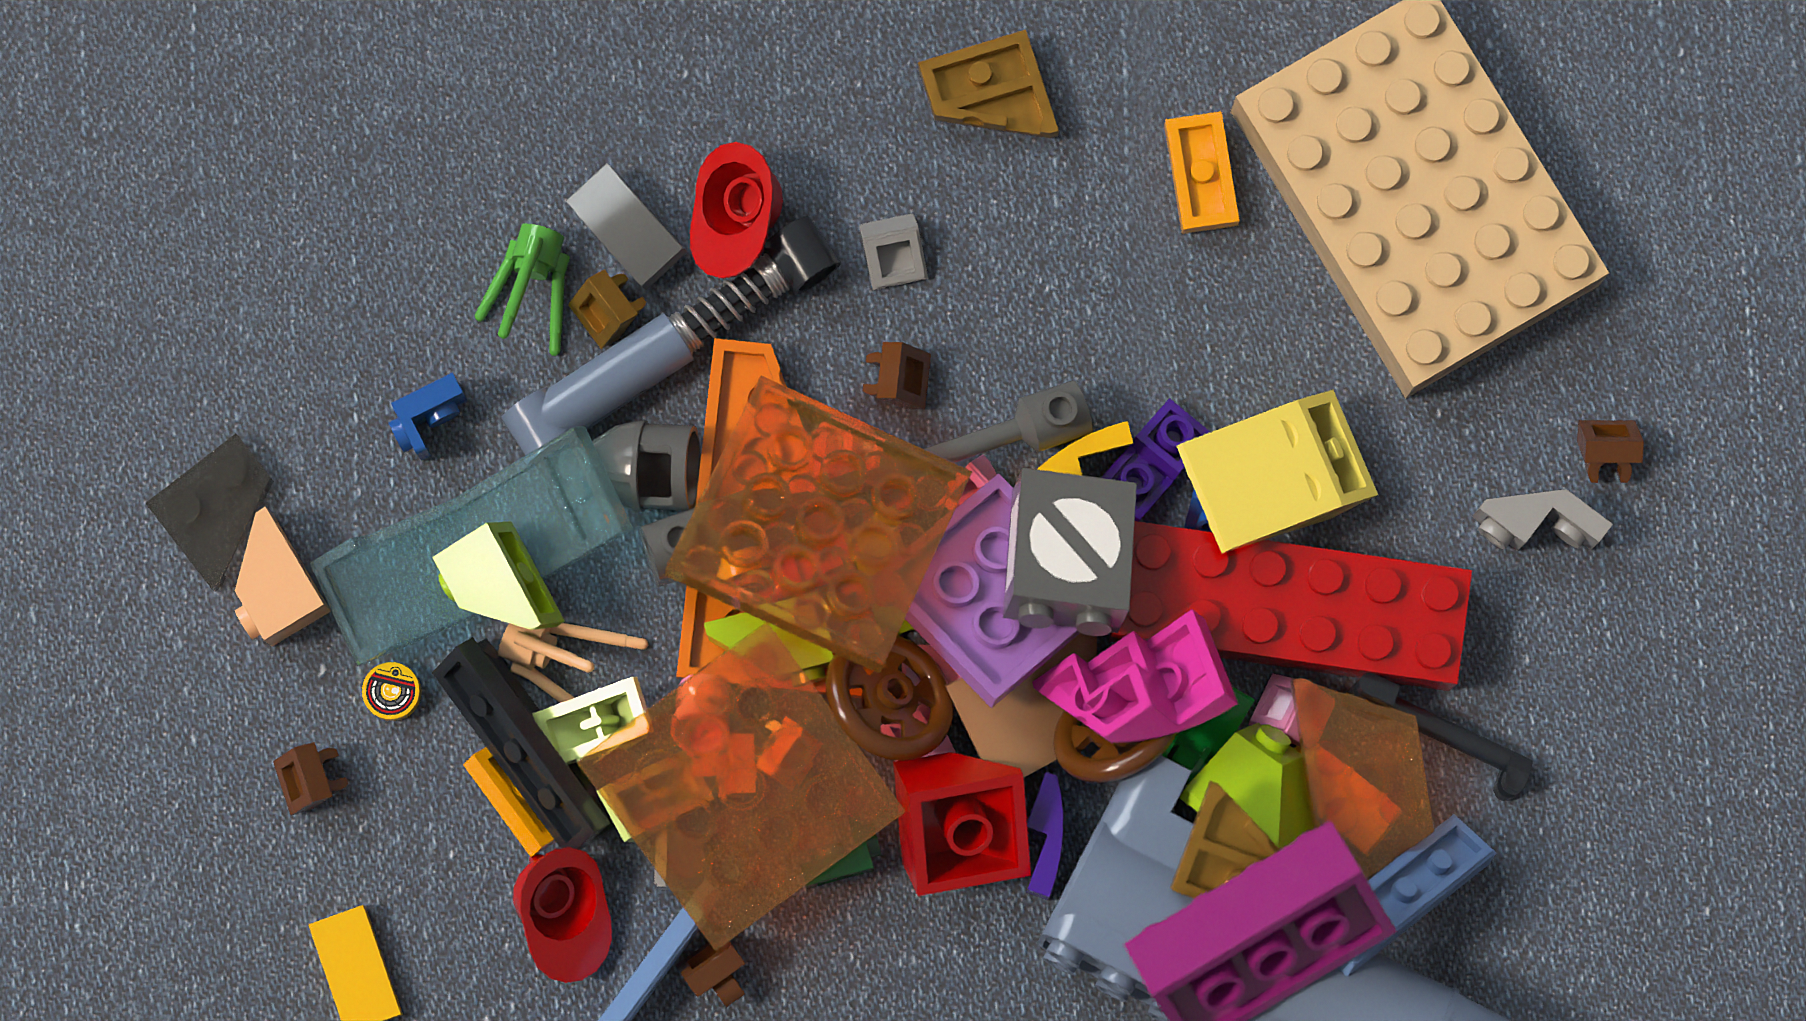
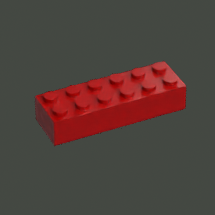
[1109,521,1472,691]

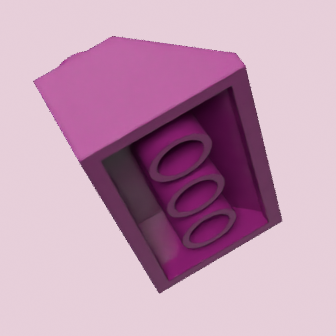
[1123,820,1397,1021]

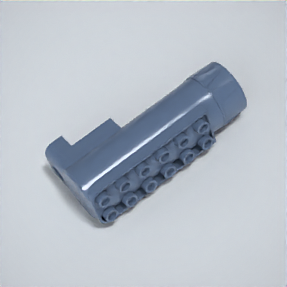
[1037,756,1511,1021]

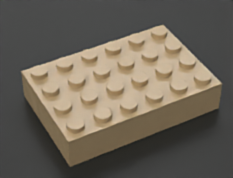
[1231,0,1609,399]

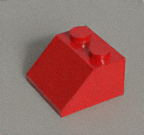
[893,752,1031,896]

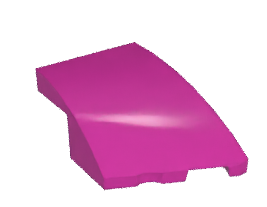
[1032,609,1238,743]

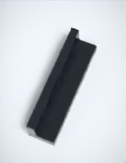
[432,637,616,850]

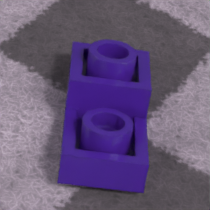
[1101,398,1210,522]

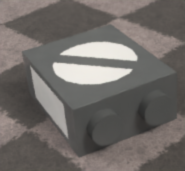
[1003,467,1137,636]

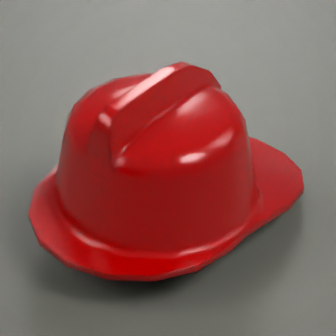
[690,142,783,279]
[513,847,612,983]

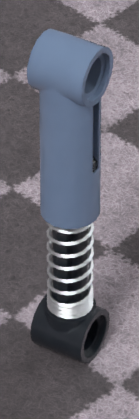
[501,215,841,467]

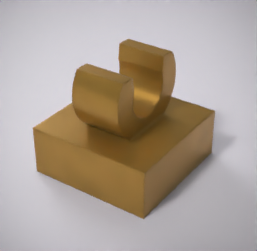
[568,269,646,349]

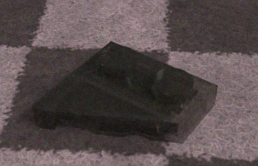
[145,434,274,591]

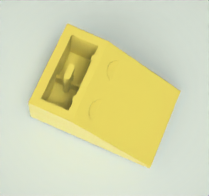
[1177,390,1378,553]

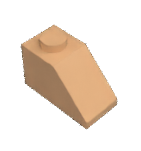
[235,507,331,646]

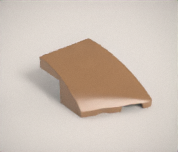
[945,633,1097,777]

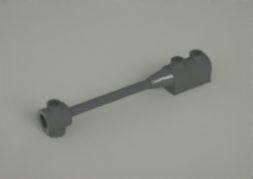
[639,380,1093,587]

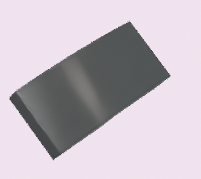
[566,163,687,290]

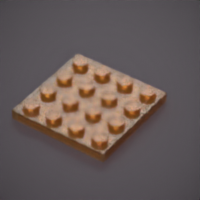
[664,375,972,674]
[576,621,906,951]

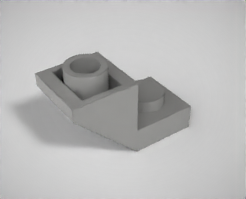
[1472,489,1613,551]

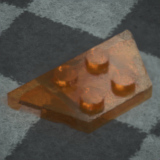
[1290,678,1434,878]

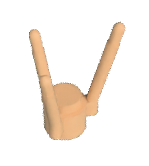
[498,623,648,703]

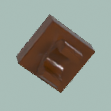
[862,342,931,409]
[1577,420,1644,483]
[273,742,348,815]
[676,932,745,1008]

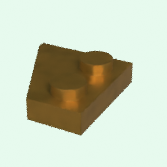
[918,29,1059,138]
[1170,780,1281,899]

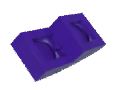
[1026,772,1063,901]

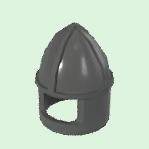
[577,420,700,512]

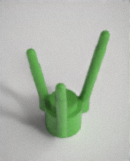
[475,224,570,356]

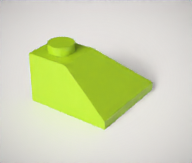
[1179,722,1319,850]

